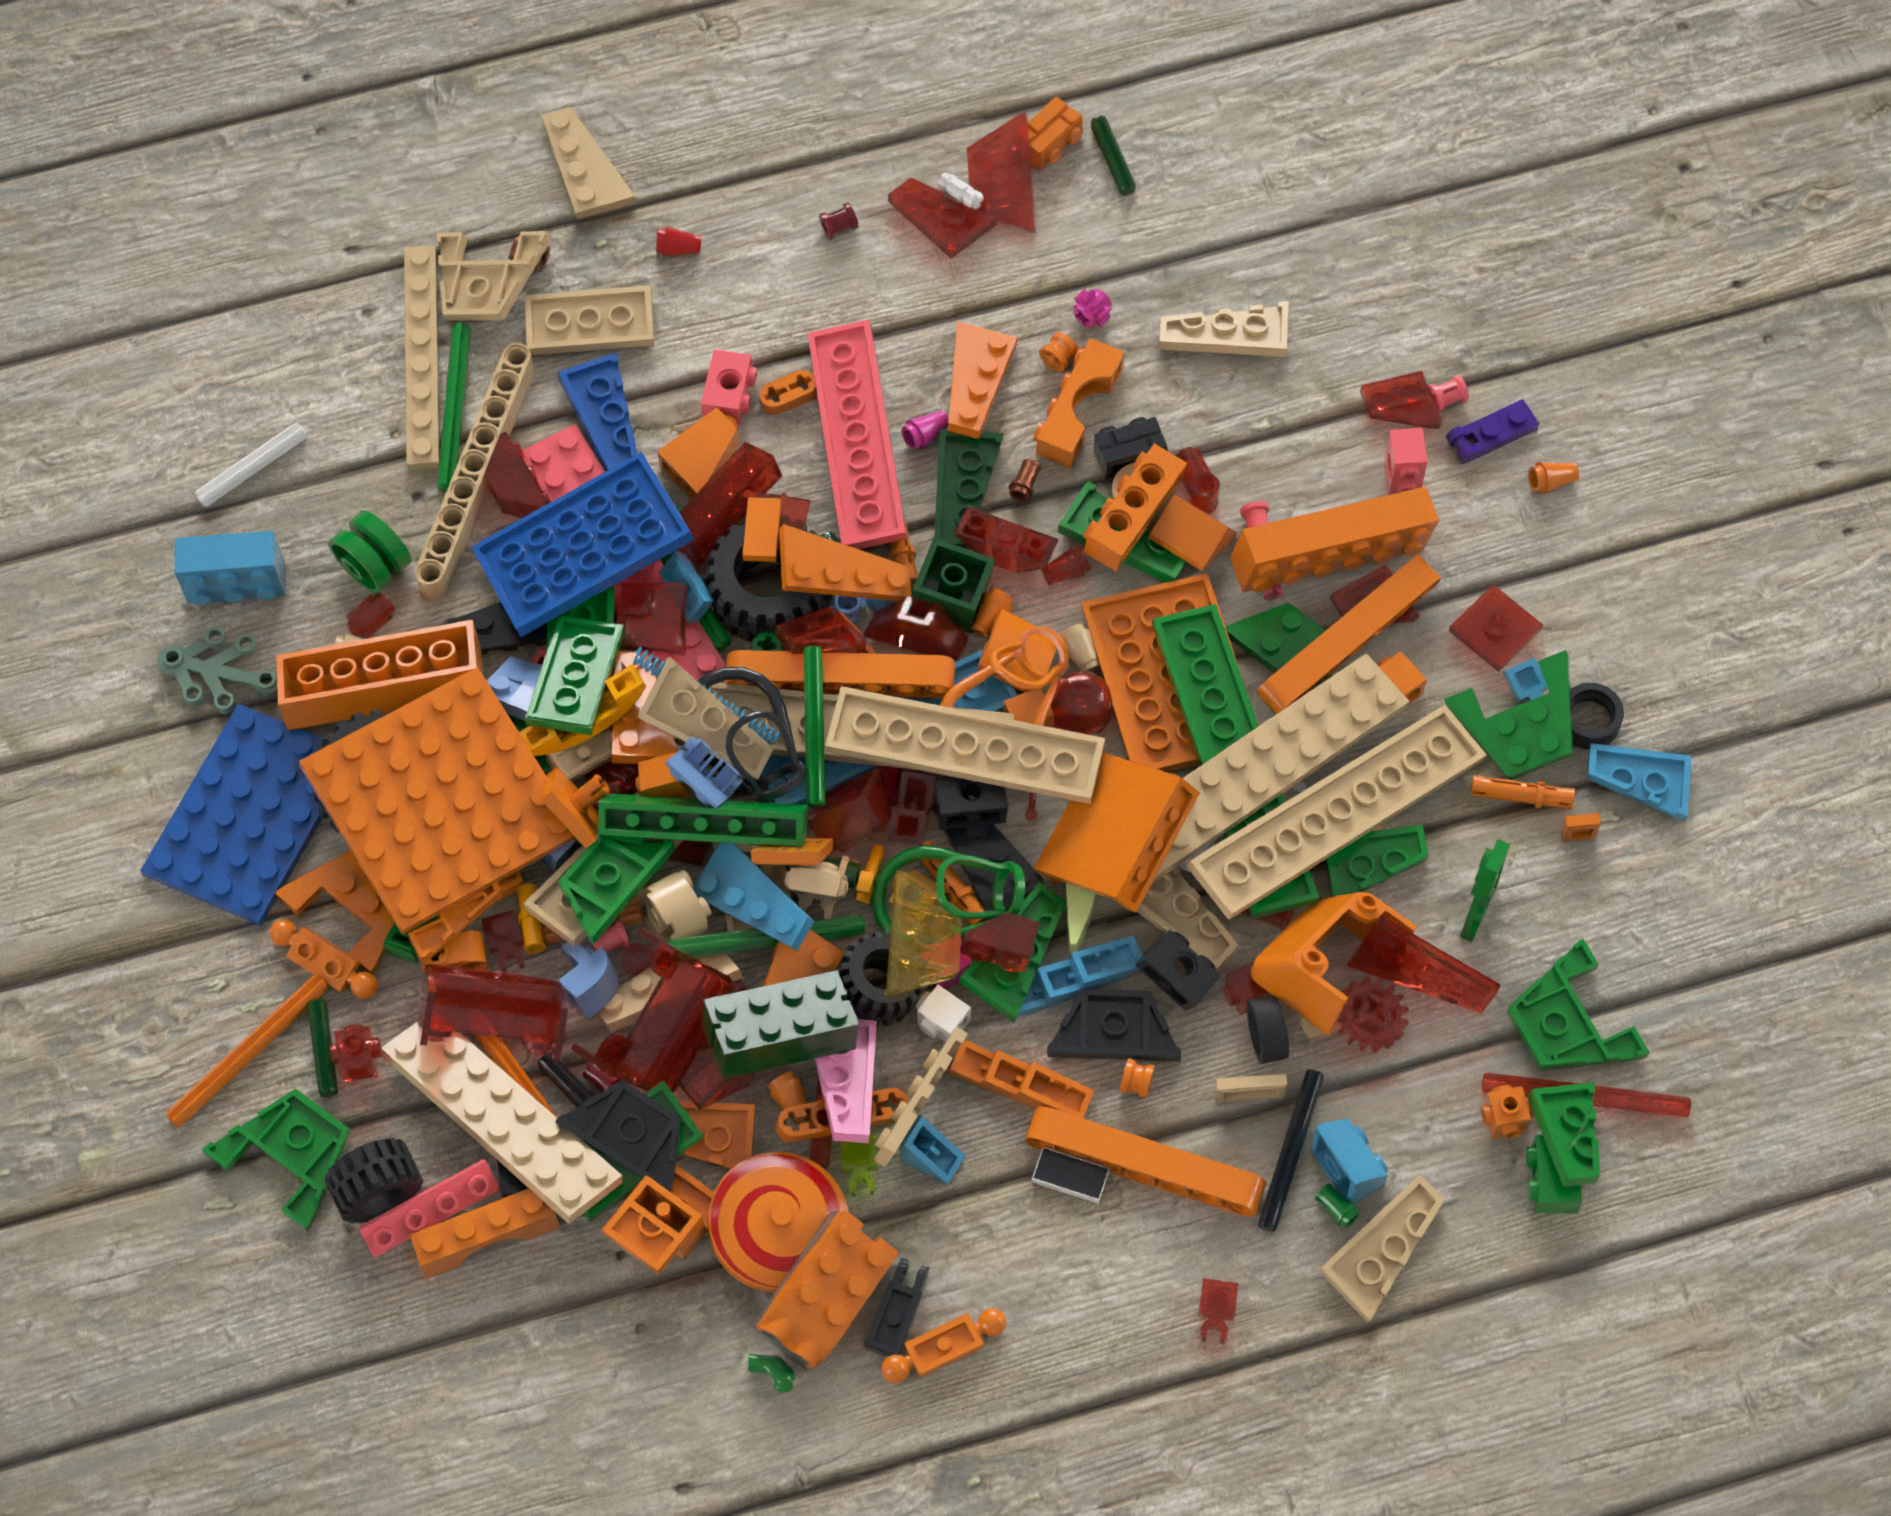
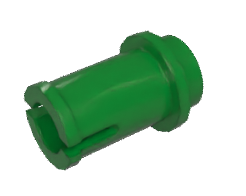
[1314,1183,1360,1228]

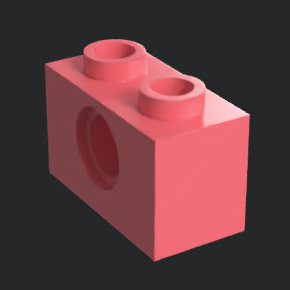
[701,349,757,425]
[1384,428,1428,495]

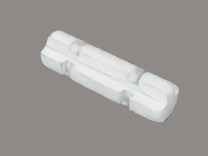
[938,173,983,209]

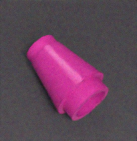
[901,410,949,450]

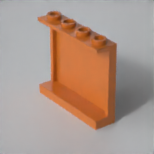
[1034,753,1200,913]

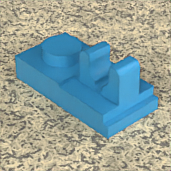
[659,551,714,623]

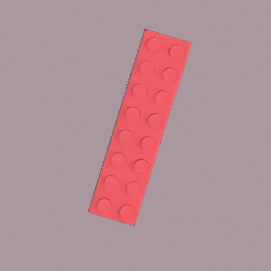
[808,319,908,549]

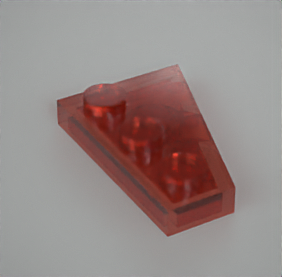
[888,177,997,259]

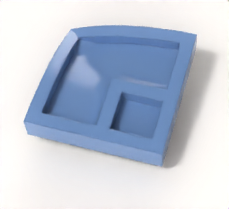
[487,656,542,721]

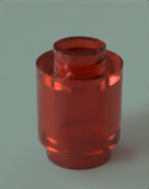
[346,592,396,639]

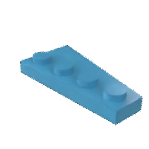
[693,842,814,951]

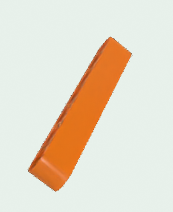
[1256,554,1442,715]
[725,650,955,699]
[1025,1106,1267,1217]

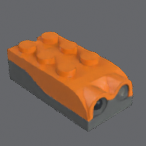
[751,1209,899,1370]

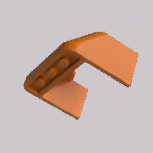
[1251,892,1417,1035]

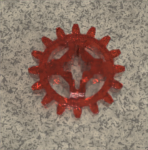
[1337,976,1409,1053]

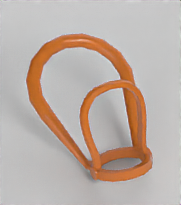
[939,626,1069,726]

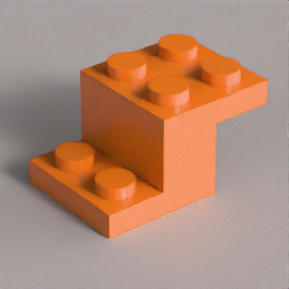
[602,1165,714,1275]

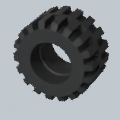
[836,931,926,1027]
[324,1138,423,1224]

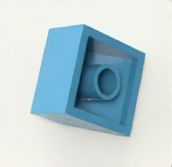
[1310,1118,1388,1204]

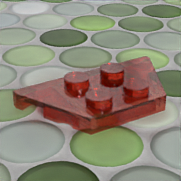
[967,113,1036,233]

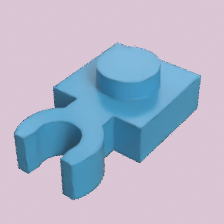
[1503,657,1548,703]

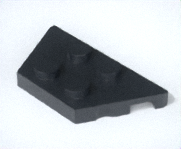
[1047,988,1181,1062]
[555,1080,682,1193]

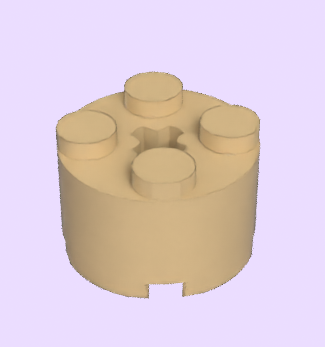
[637,870,711,948]

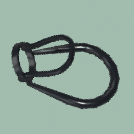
[698,667,808,802]

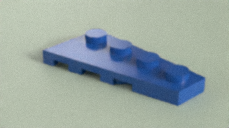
[558,352,638,471]

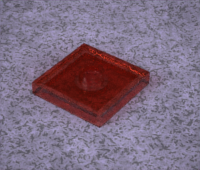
[1449,584,1543,672]

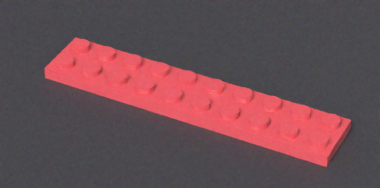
[519,424,726,680]

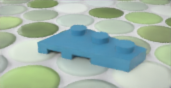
[1587,743,1692,822]

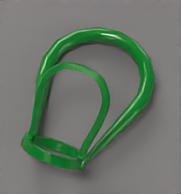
[871,845,1025,951]

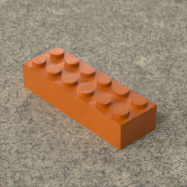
[1230,486,1439,593]
[276,620,483,730]

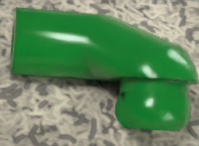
[748,1354,795,1392]

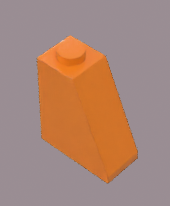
[657,407,739,504]

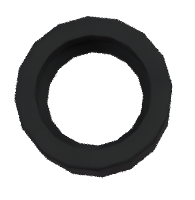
[1570,683,1624,749]
[1247,995,1289,1064]

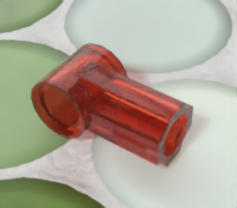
[1175,446,1220,514]

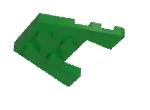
[1444,650,1573,780]
[1507,938,1650,1071]
[202,1089,351,1232]

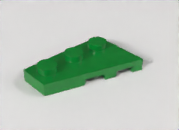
[1325,824,1429,896]

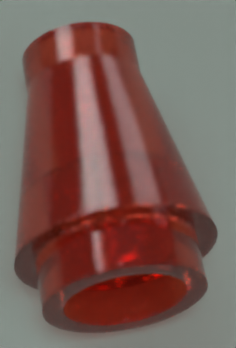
[1040,546,1091,586]

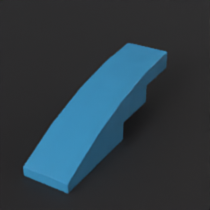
[1016,935,1143,1018]

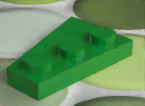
[1459,839,1511,942]
[1527,1082,1600,1187]

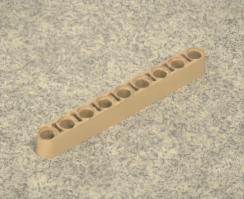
[415,343,534,600]

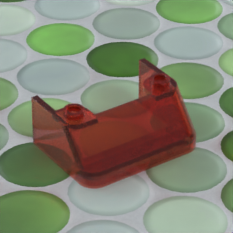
[571,927,733,1093]
[418,964,569,1062]

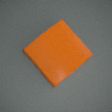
[977,609,1057,693]

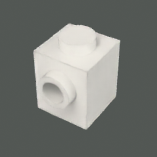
[916,985,971,1042]

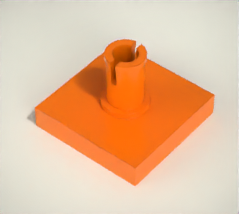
[541,767,610,848]

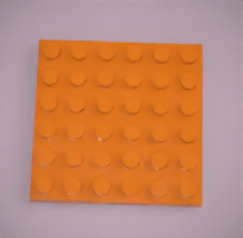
[299,667,577,934]

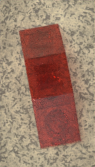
[485,432,551,518]
[955,506,1058,573]
[864,596,968,662]

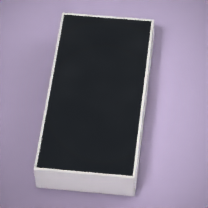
[1032,1147,1110,1204]

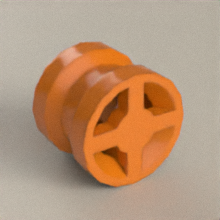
[1039,332,1079,372]
[1119,1058,1155,1099]

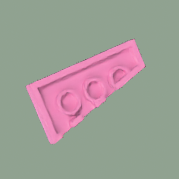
[815,1019,877,1143]

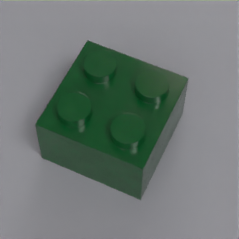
[908,538,995,631]

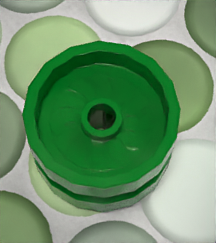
[328,510,412,594]

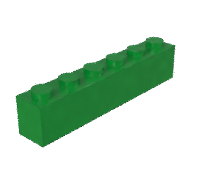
[598,793,808,847]

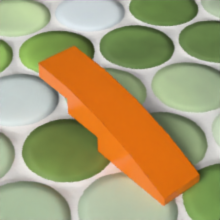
[947,1040,1095,1119]

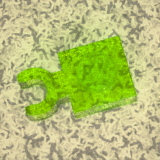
[840,1133,878,1197]

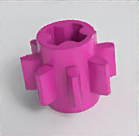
[1073,289,1112,327]

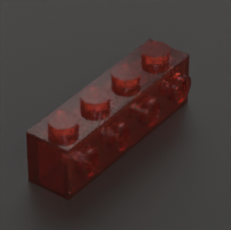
[673,442,783,566]

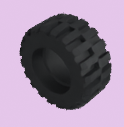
[706,515,832,643]

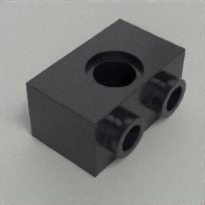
[933,775,1008,830]
[1135,930,1221,1011]

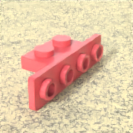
[359,1160,499,1257]

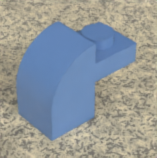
[558,942,618,1019]

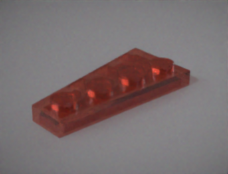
[1347,915,1501,1014]

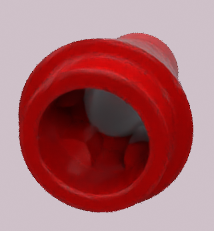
[656,226,701,257]

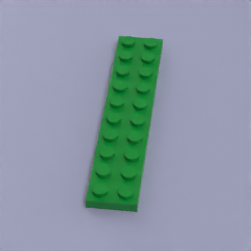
[1151,604,1319,919]

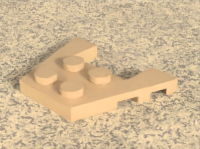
[437,231,551,321]

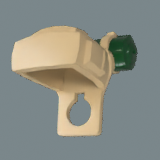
[785,855,862,920]

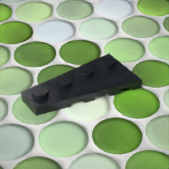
[438,601,547,655]
[932,795,1044,920]

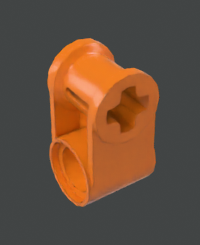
[422,930,488,980]

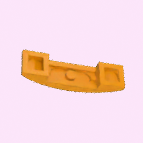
[519,664,647,756]

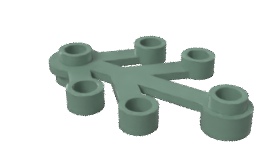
[157,627,278,714]

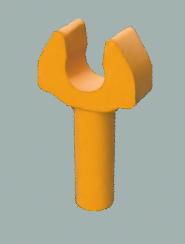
[856,844,885,904]

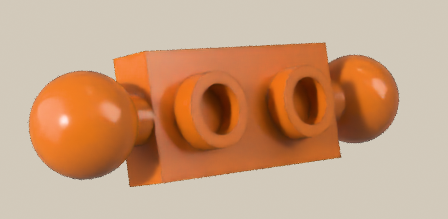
[269,919,378,999]
[881,1308,1007,1383]

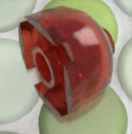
[1051,670,1113,735]

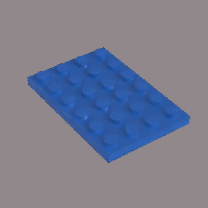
[471,451,695,637]
[140,704,323,926]

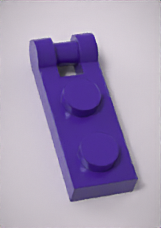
[1445,399,1539,464]

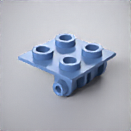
[664,736,743,809]

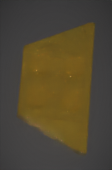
[886,870,962,996]

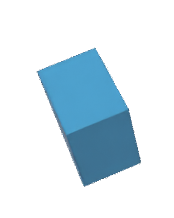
[900,1115,965,1185]

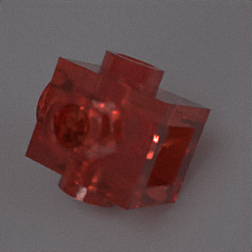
[330,1024,382,1082]

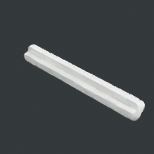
[195,423,307,507]

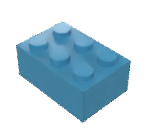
[175,530,285,605]

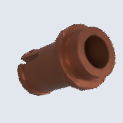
[1009,459,1042,502]

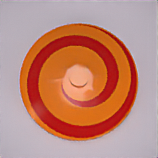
[707,1152,849,1293]

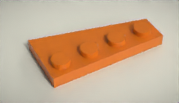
[779,524,911,602]

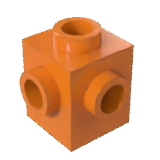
[1481,1085,1534,1139]

